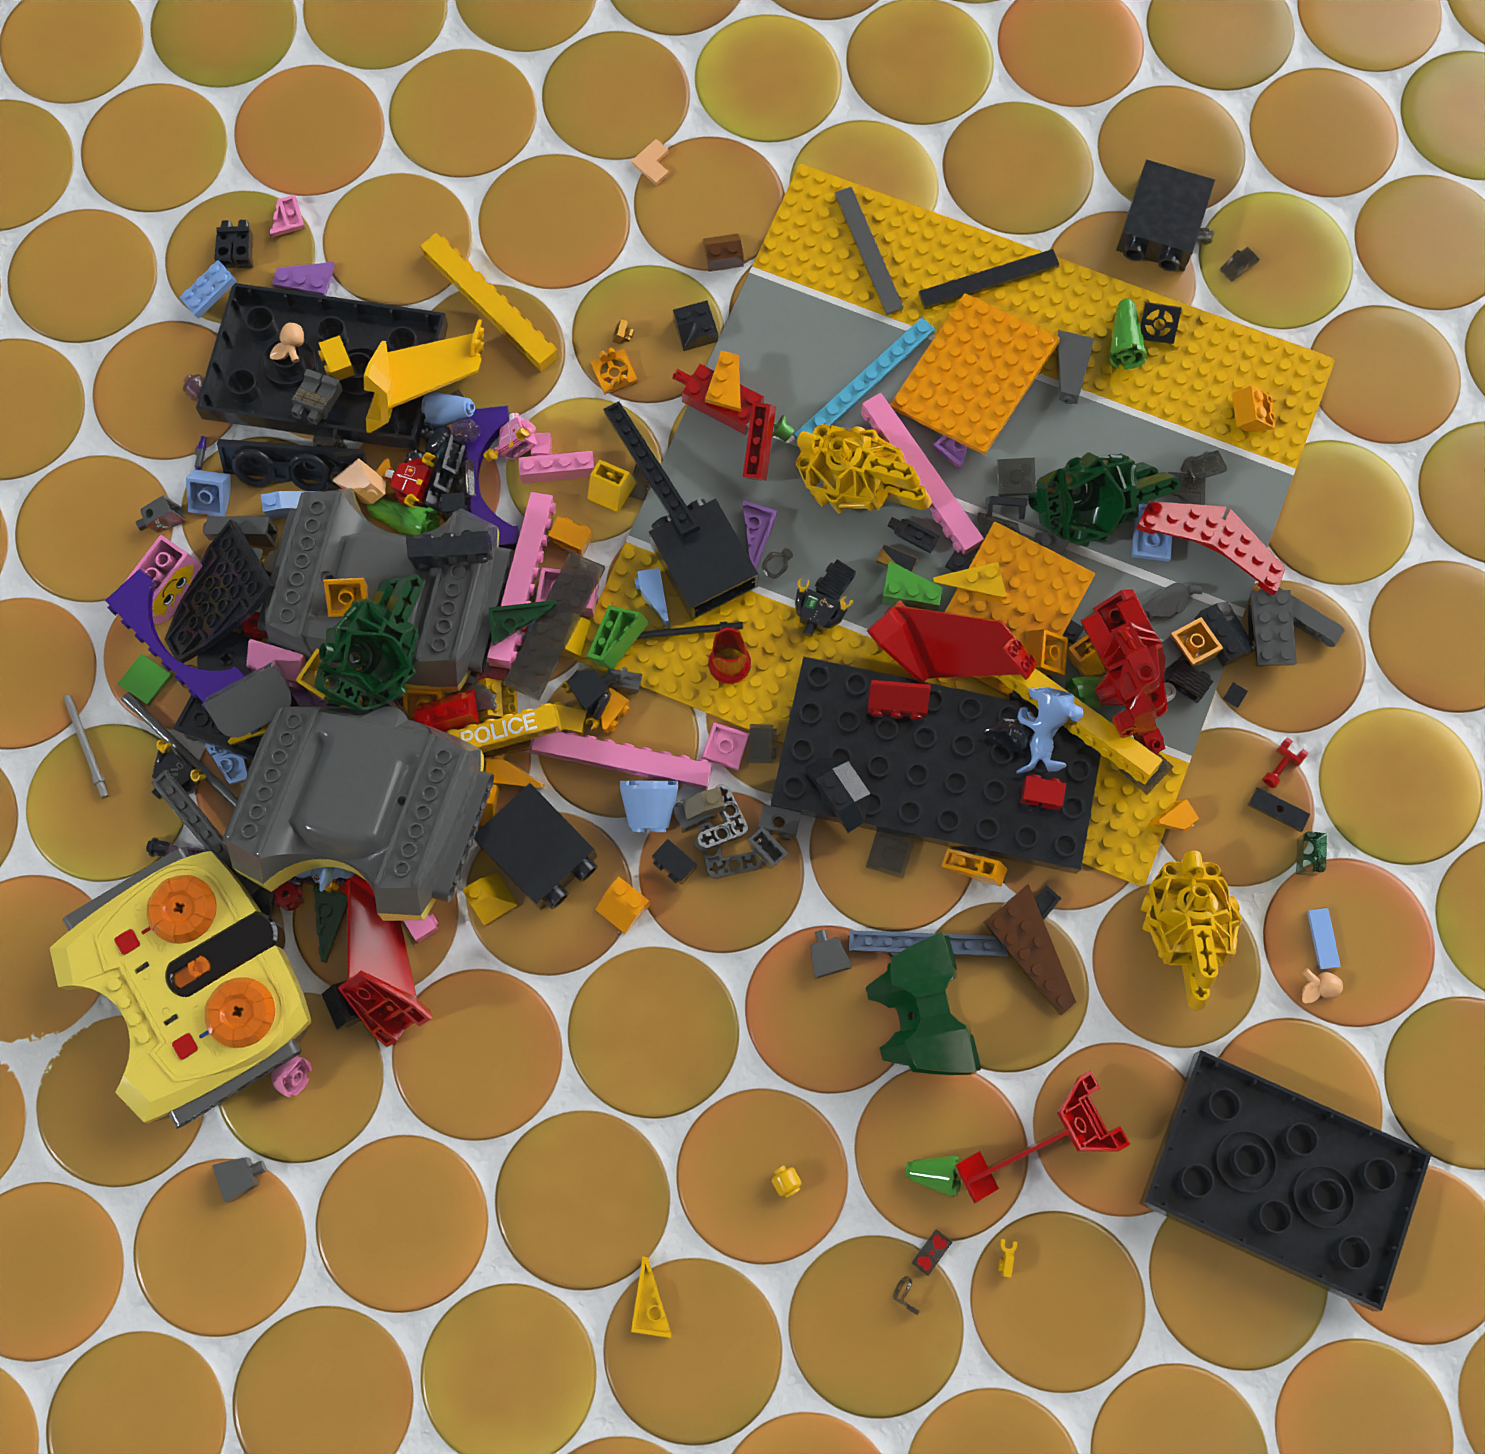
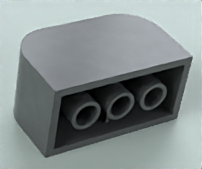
[203,660,292,737]

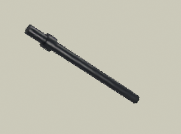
[636,621,743,640]

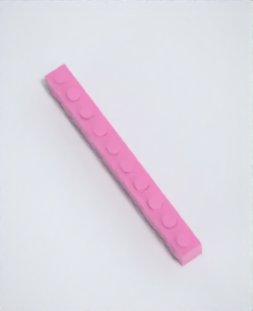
[861,393,984,555]
[487,492,556,670]
[522,731,712,790]

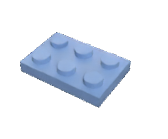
[180,260,237,319]
[1131,503,1172,562]

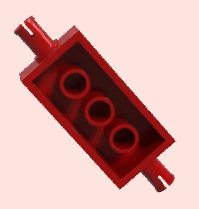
[672,364,764,435]

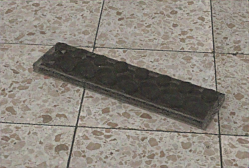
[503,551,605,701]

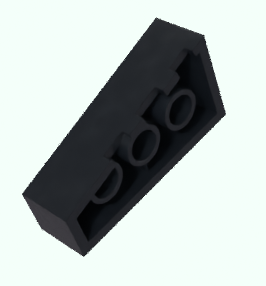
[406,531,493,572]

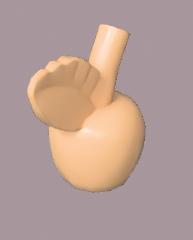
[270,323,304,363]
[1302,968,1343,1004]

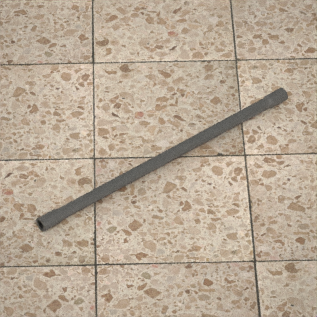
[121,692,239,808]

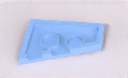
[202,741,248,785]

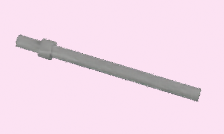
[63,694,109,799]

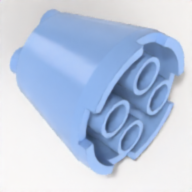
[620,780,678,832]

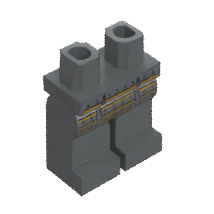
[291,369,343,425]

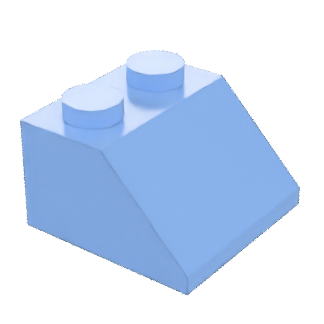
[186,470,231,516]

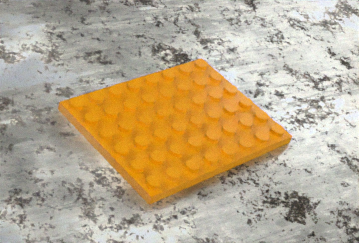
[890,293,1060,455]
[945,521,1096,702]

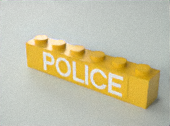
[446,703,562,753]

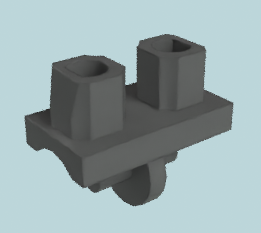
[607,667,642,695]

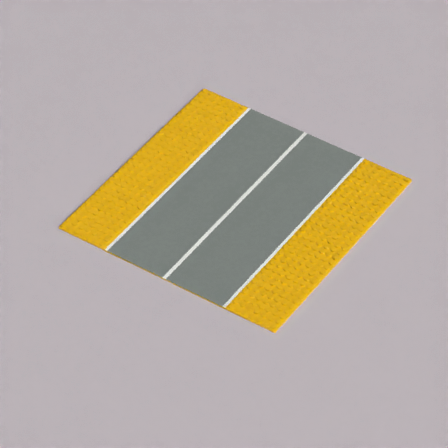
[573,164,1335,887]

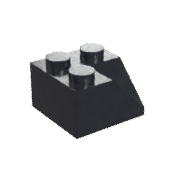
[673,300,718,351]

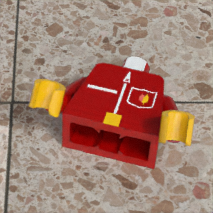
[385,452,436,509]

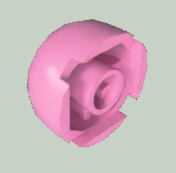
[271,1056,312,1097]

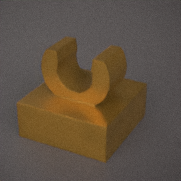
[612,319,634,344]

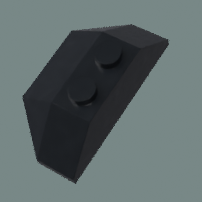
[804,758,871,833]

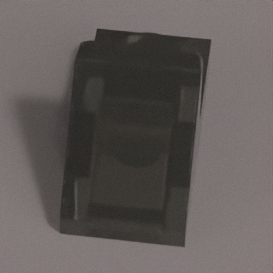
[1220,246,1259,282]

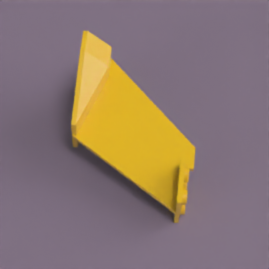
[364,319,485,433]

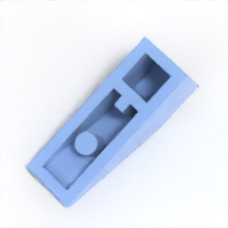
[261,491,320,520]
[635,568,670,627]

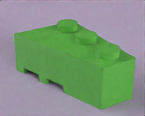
[587,605,650,669]

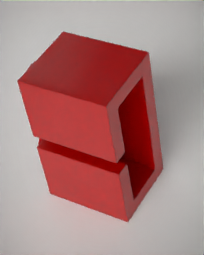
[1020,774,1066,810]

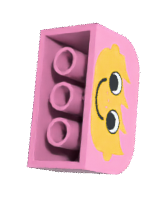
[125,534,202,624]

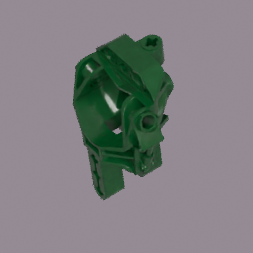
[1028,452,1180,547]
[315,575,423,711]

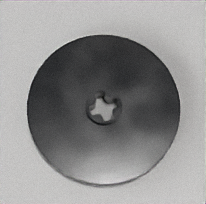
[197,633,251,675]

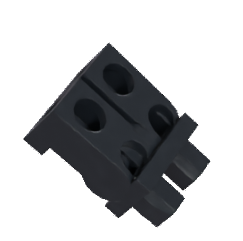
[214,219,254,268]

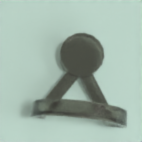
[762,548,793,579]
[893,1276,920,1316]

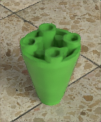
[905,1155,963,1197]

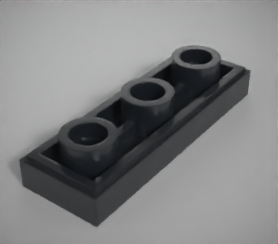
[1248,787,1310,832]

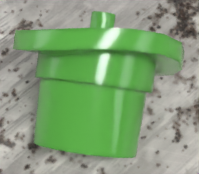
[772,415,794,442]

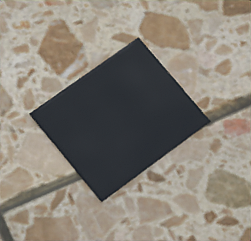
[1223,682,1248,708]

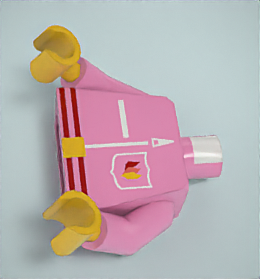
[483,413,537,462]

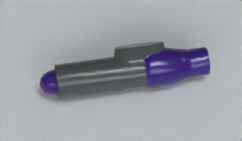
[194,436,207,470]

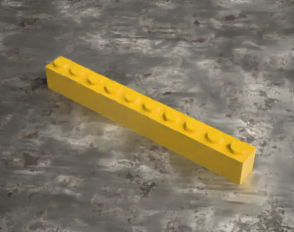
[420,233,558,372]
[993,668,1163,785]

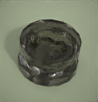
[1197,228,1214,244]

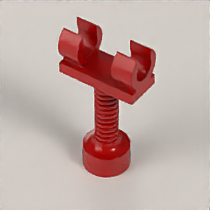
[1262,737,1309,788]

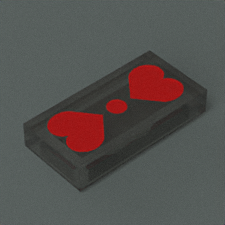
[911,1229,952,1276]

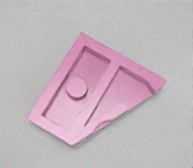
[270,195,305,238]

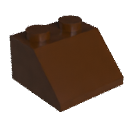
[703,233,744,272]

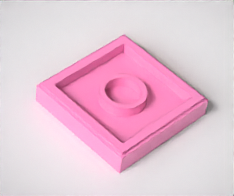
[702,723,750,771]

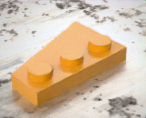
[705,350,741,412]

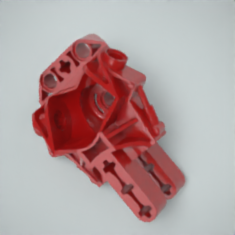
[1081,595,1168,738]

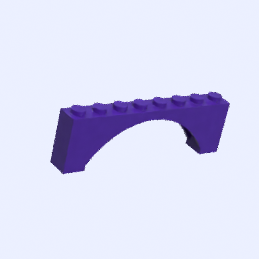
[461,406,520,550]
[105,569,246,710]

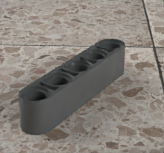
[1258,587,1345,647]

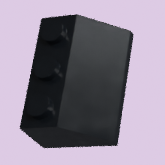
[1194,602,1255,667]

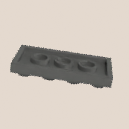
[1250,590,1297,666]

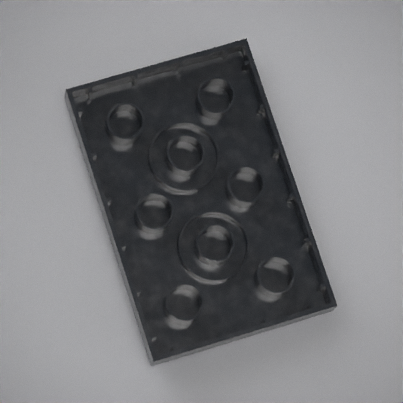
[196,283,448,450]
[1139,1050,1432,1311]

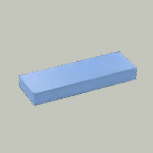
[1307,908,1341,970]

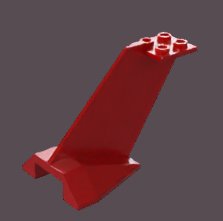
[867,600,1037,684]
[338,874,432,1047]
[955,1070,1131,1203]

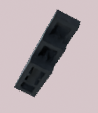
[421,434,466,512]

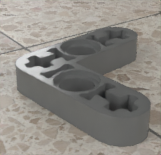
[695,784,748,851]
[699,823,762,879]

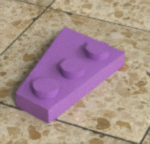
[272,262,335,296]

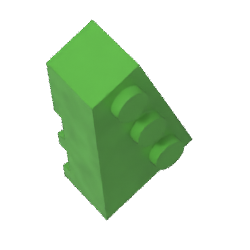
[882,561,942,611]

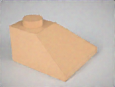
[333,458,387,504]

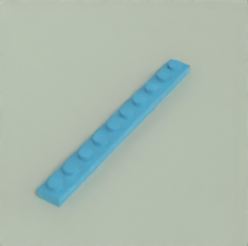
[794,317,935,440]

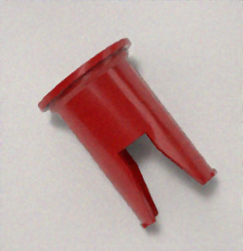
[708,627,751,684]

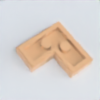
[632,139,669,186]

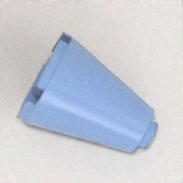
[421,392,475,429]

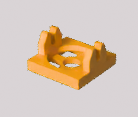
[590,348,638,395]

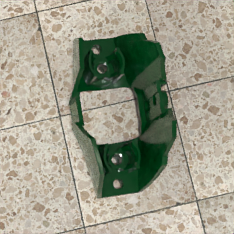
[866,932,981,1075]

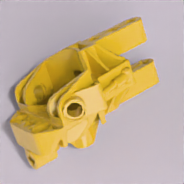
[796,424,932,514]
[1140,851,1242,1011]

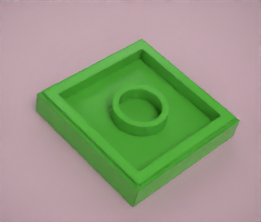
[117,654,173,706]

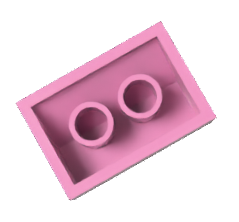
[246,639,306,690]

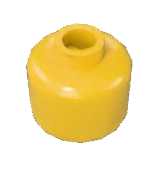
[772,1165,802,1198]

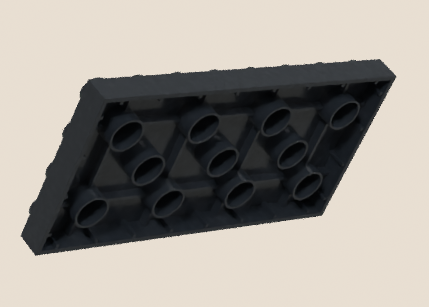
[771,656,1101,874]

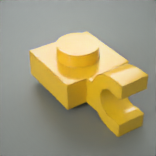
[998,1239,1018,1278]

